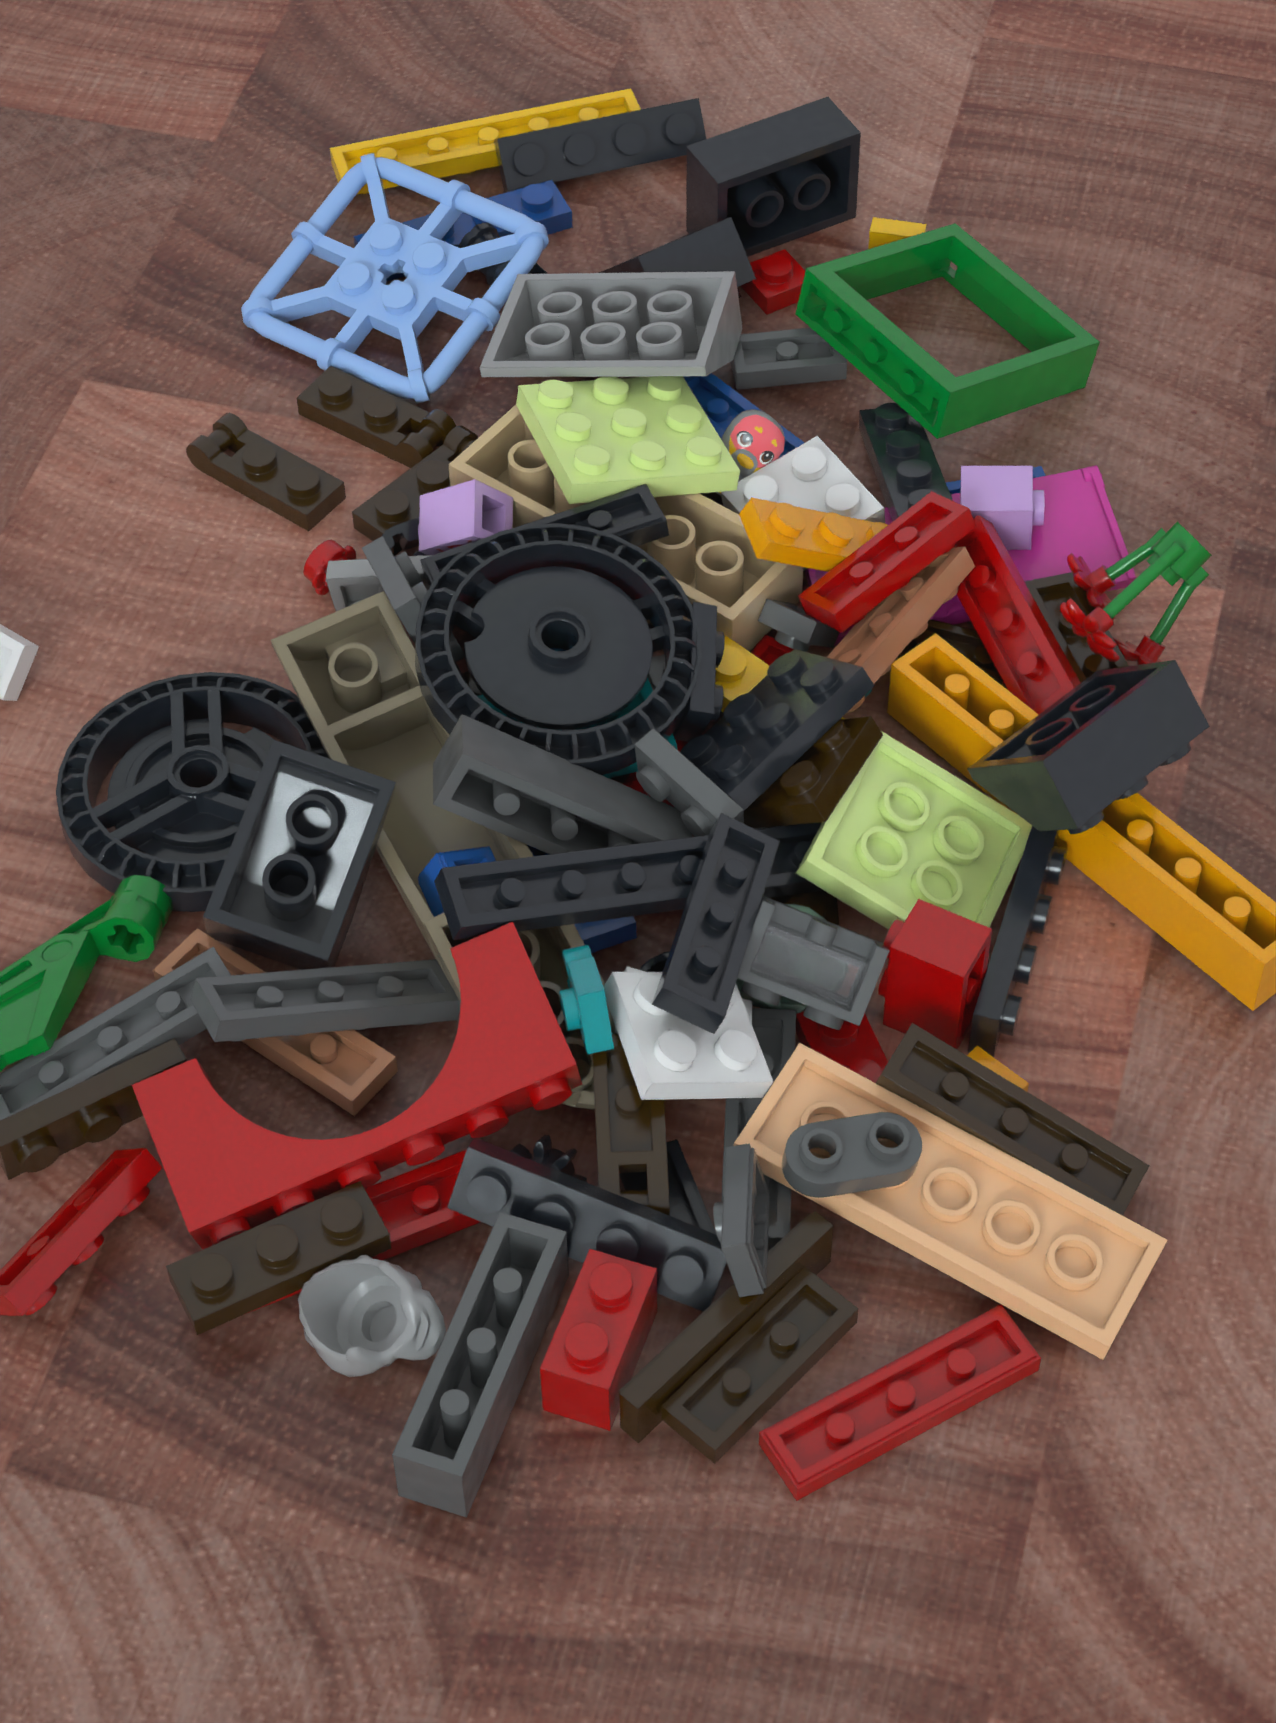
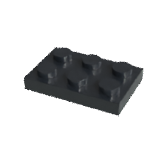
[680,649,875,811]

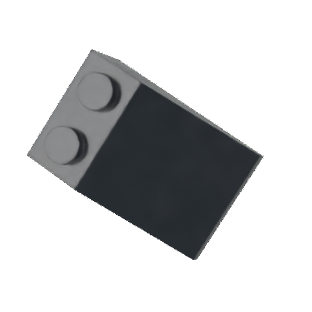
[203,739,396,970]

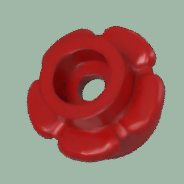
[303,540,356,596]

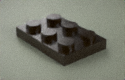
[743,716,883,828]

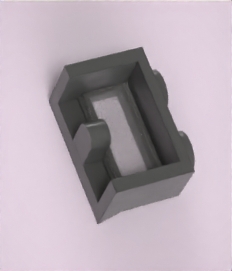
[738,896,889,1030]

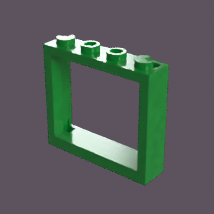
[795,223,1100,439]

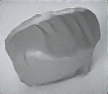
[298,1255,446,1377]

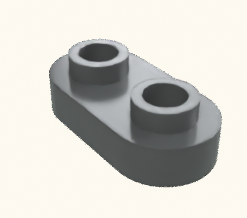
[782,1112,922,1198]

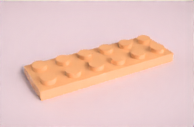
[734,1043,1167,1360]

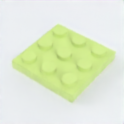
[516,376,740,504]
[796,731,1032,930]

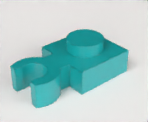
[559,945,614,1054]

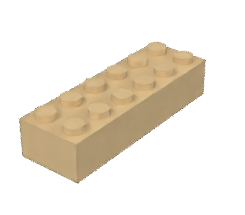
[448,405,803,652]

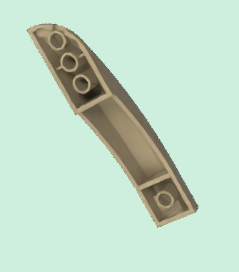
[271,591,615,1109]

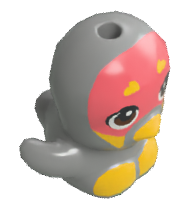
[716,409,785,497]

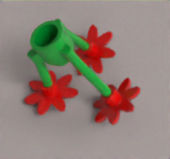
[1060,521,1212,665]

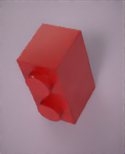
[878,899,992,1050]
[540,1249,658,1431]

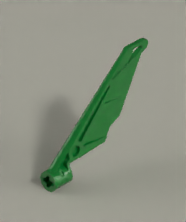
[0,875,173,1072]

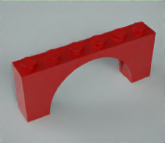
[132,922,582,1249]

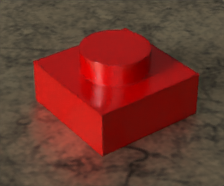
[741,249,805,315]

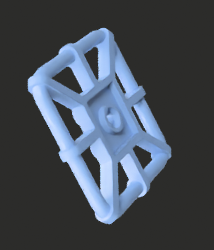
[241,153,549,404]

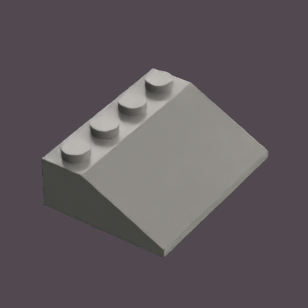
[480,271,743,377]

